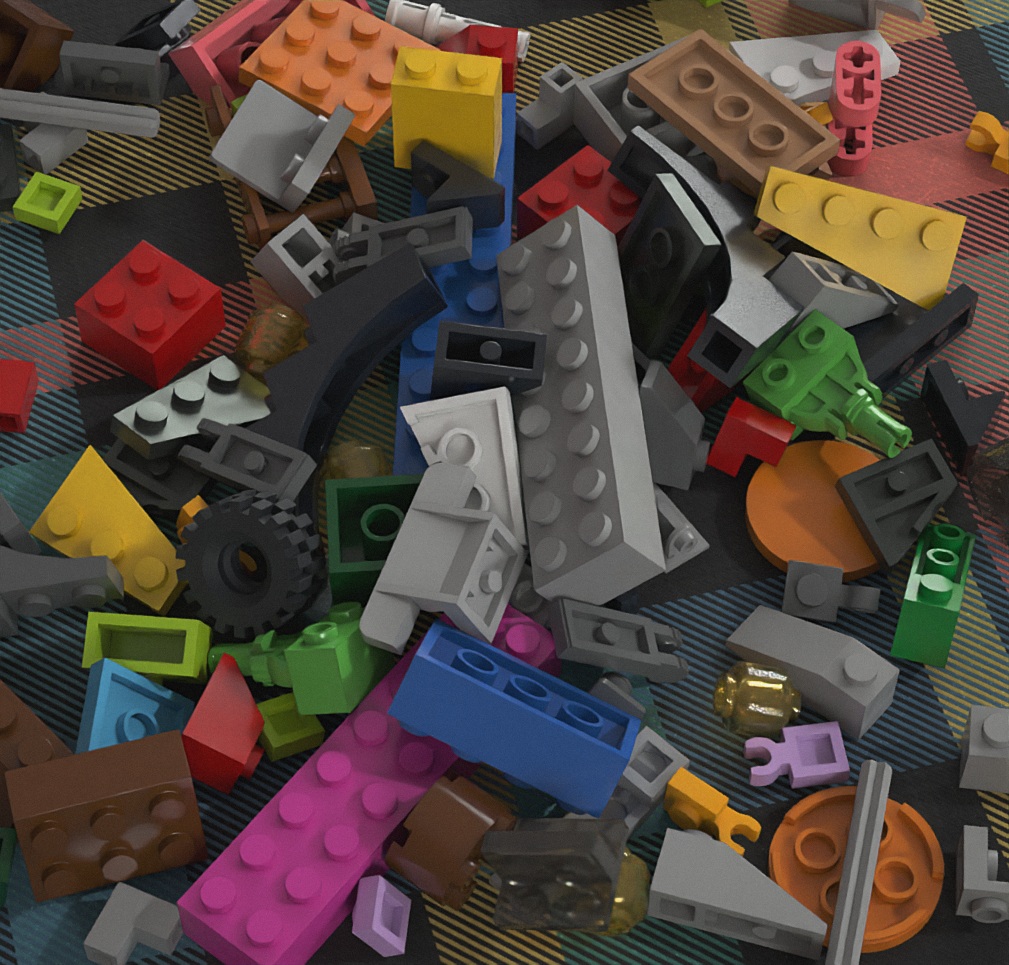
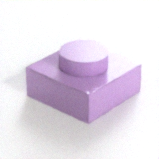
[352,875,411,957]

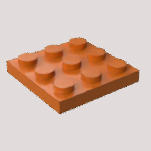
[238,0,440,146]

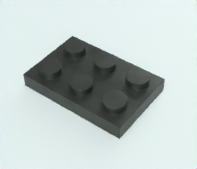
[617,173,721,358]

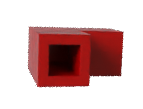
[0,359,39,434]
[707,397,797,477]

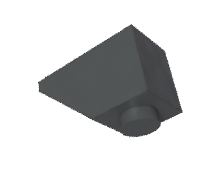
[639,360,711,490]

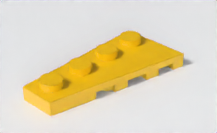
[753,165,967,311]

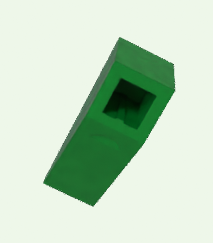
[890,524,976,669]

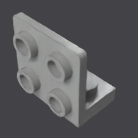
[209,80,355,213]

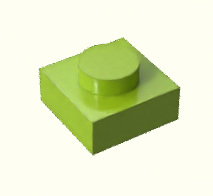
[13,172,83,234]
[256,692,325,762]

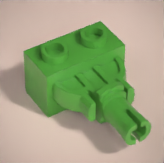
[743,309,912,458]
[208,602,396,715]

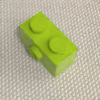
[82,612,213,686]

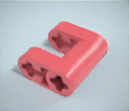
[826,41,881,176]

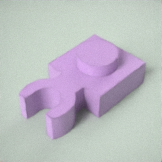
[743,721,850,789]

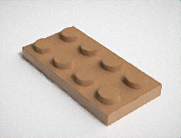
[628,29,840,196]

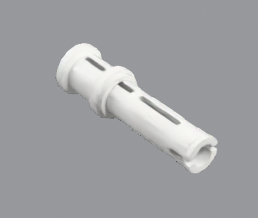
[385,0,530,63]

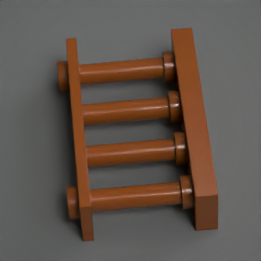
[205,85,378,251]

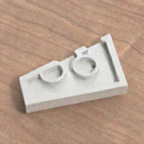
[729,30,900,105]
[400,386,530,550]

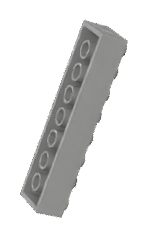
[496,205,666,606]

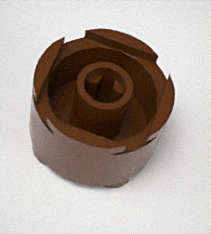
[385,769,517,911]

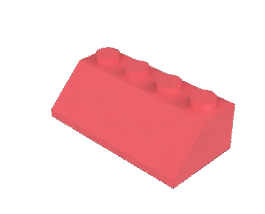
[168,0,376,108]

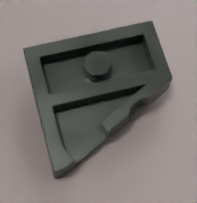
[103,438,218,519]
[835,438,958,575]

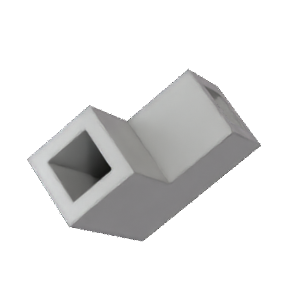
[517,62,583,150]
[19,91,89,175]
[83,882,183,965]

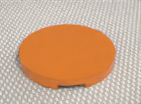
[745,440,881,583]
[767,786,944,953]

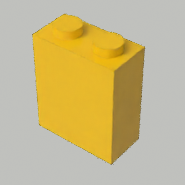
[391,46,502,179]

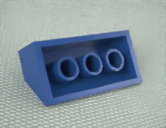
[387,618,641,819]

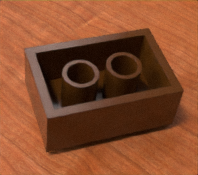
[4,729,209,903]

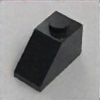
[430,321,547,401]

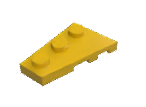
[29,445,188,617]

